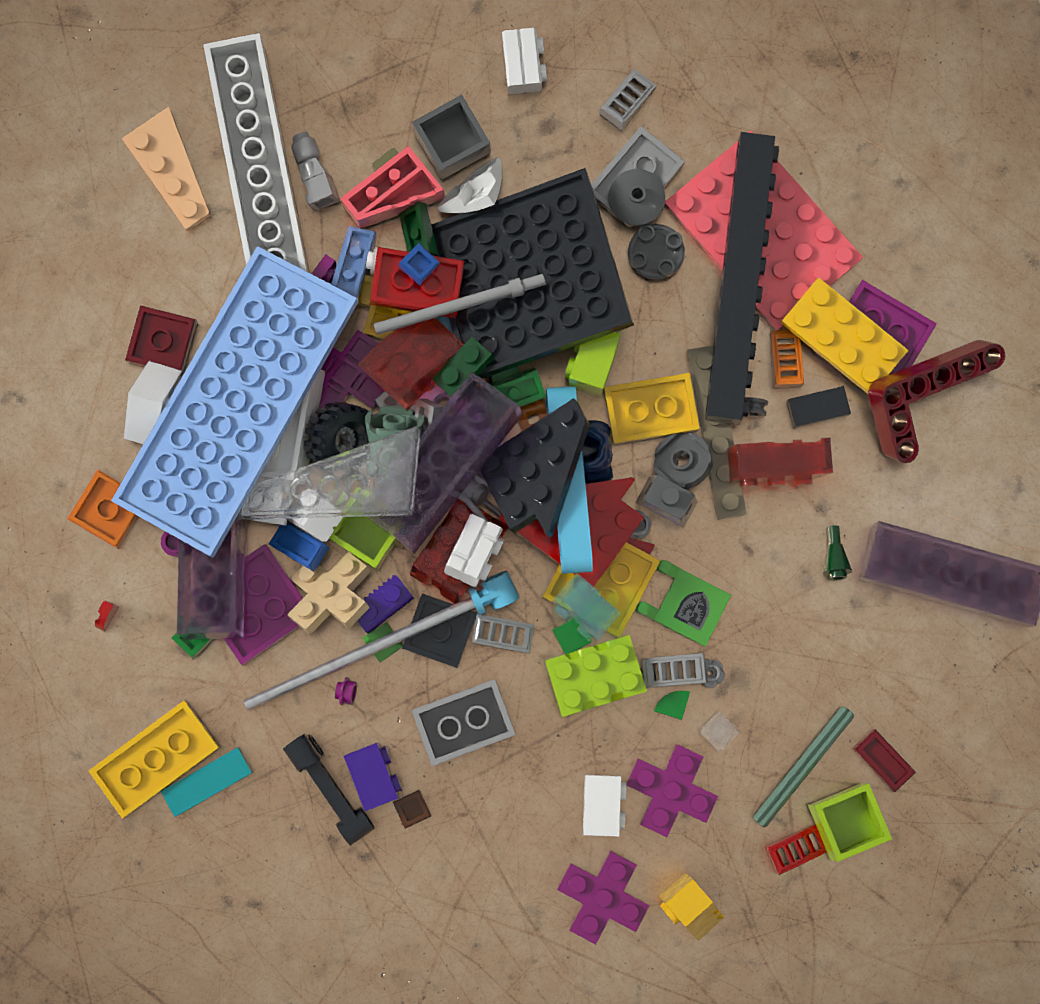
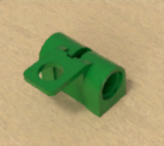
[480,367,546,417]

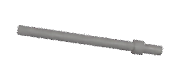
[374,274,546,335]

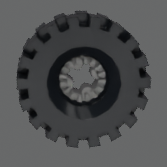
[304,402,373,478]

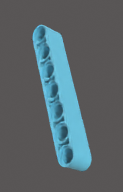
[546,386,593,574]

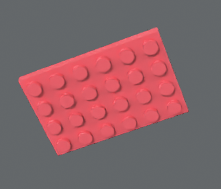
[664,130,863,331]

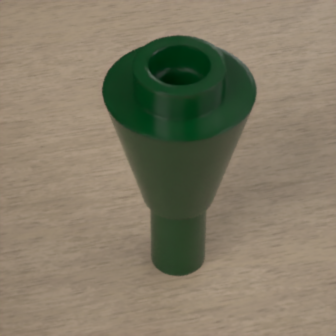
[823,525,852,580]

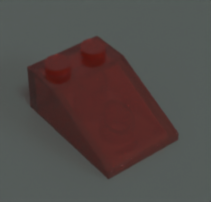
[358,318,464,411]

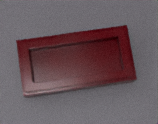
[853,729,916,792]

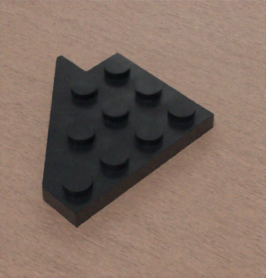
[476,398,590,537]

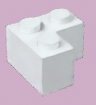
[124,361,182,444]

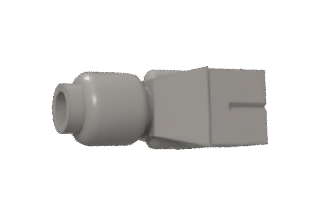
[291,132,340,211]

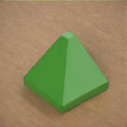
[362,622,403,662]

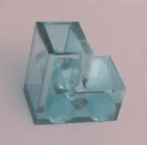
[553,573,621,641]

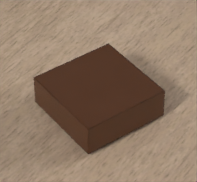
[393,789,432,829]

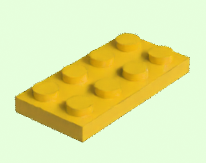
[781,277,908,394]
[89,700,220,819]

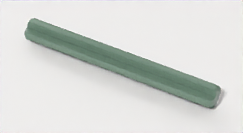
[753,707,854,827]

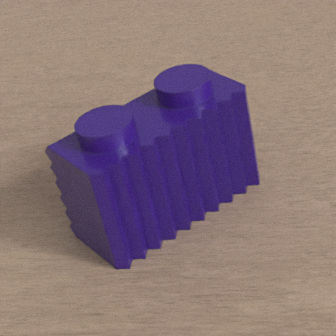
[357,575,414,634]

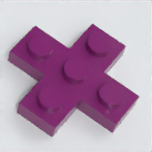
[319,329,390,410]
[626,744,718,837]
[557,850,649,945]

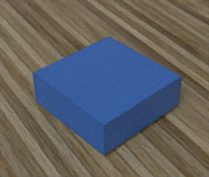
[398,243,440,286]

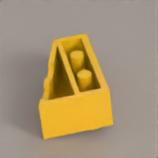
[659,873,725,941]

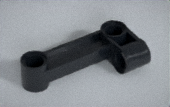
[283,734,375,846]

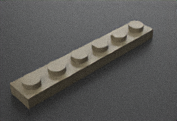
[687,345,747,520]

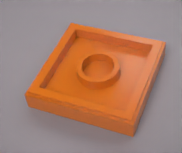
[67,469,138,549]

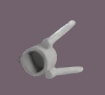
[457,473,501,522]

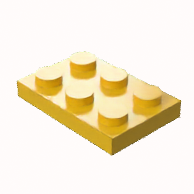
[604,373,700,445]

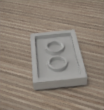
[592,126,685,229]

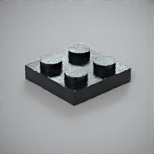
[402,593,477,668]

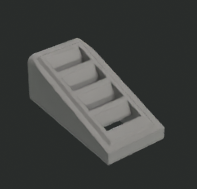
[600,69,657,130]
[472,614,534,654]
[642,653,707,688]

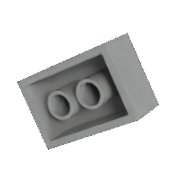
[411,679,516,766]

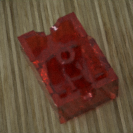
[410,498,508,604]

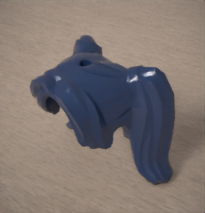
[582,420,614,484]

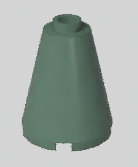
[365,406,424,490]

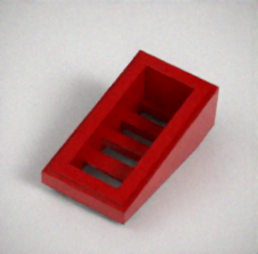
[765,824,827,875]

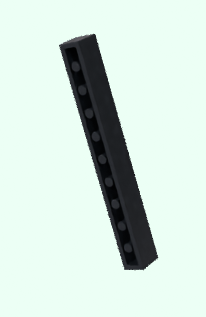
[704,132,779,424]

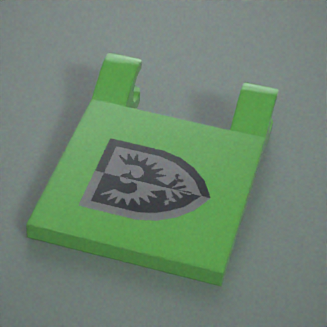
[636,560,731,647]

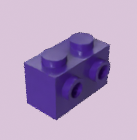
[344,742,402,811]

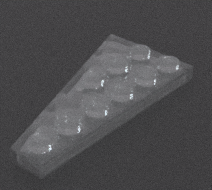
[241,426,421,520]

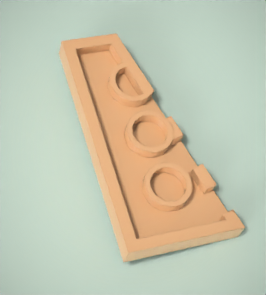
[122,106,211,232]

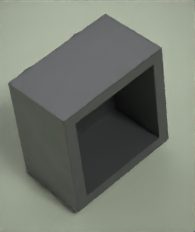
[412,94,491,180]

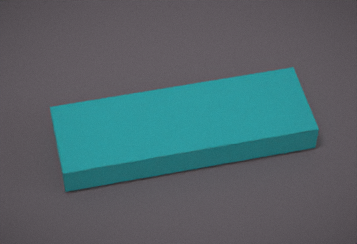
[160,747,253,817]

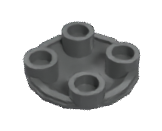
[628,224,685,279]

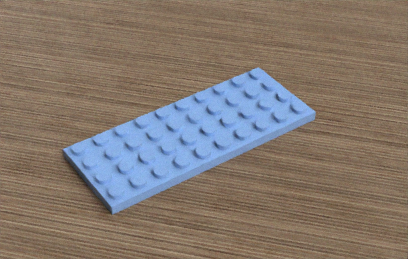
[111,246,359,558]

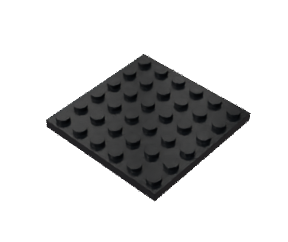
[431,168,634,382]

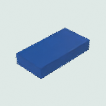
[269,522,329,572]

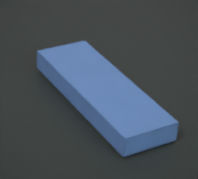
[331,226,376,299]

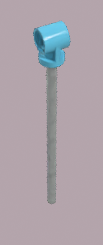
[243,570,520,711]

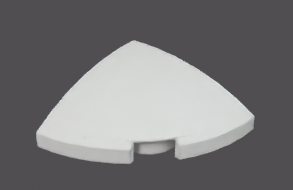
[437,157,502,213]

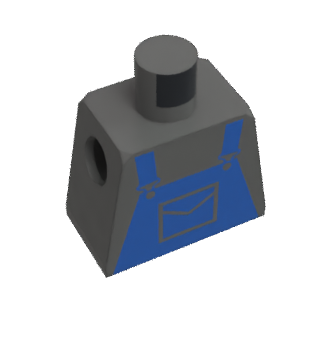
[635,475,698,528]

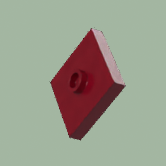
[125,305,197,376]

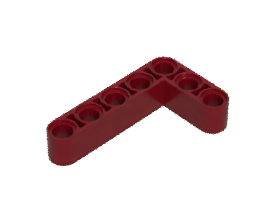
[868,340,1006,463]

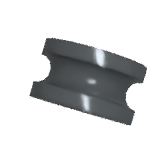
[745,397,768,417]

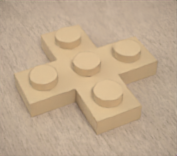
[287,552,371,635]

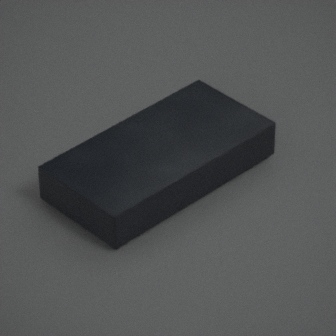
[787,386,851,428]

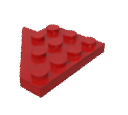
[498,477,644,588]

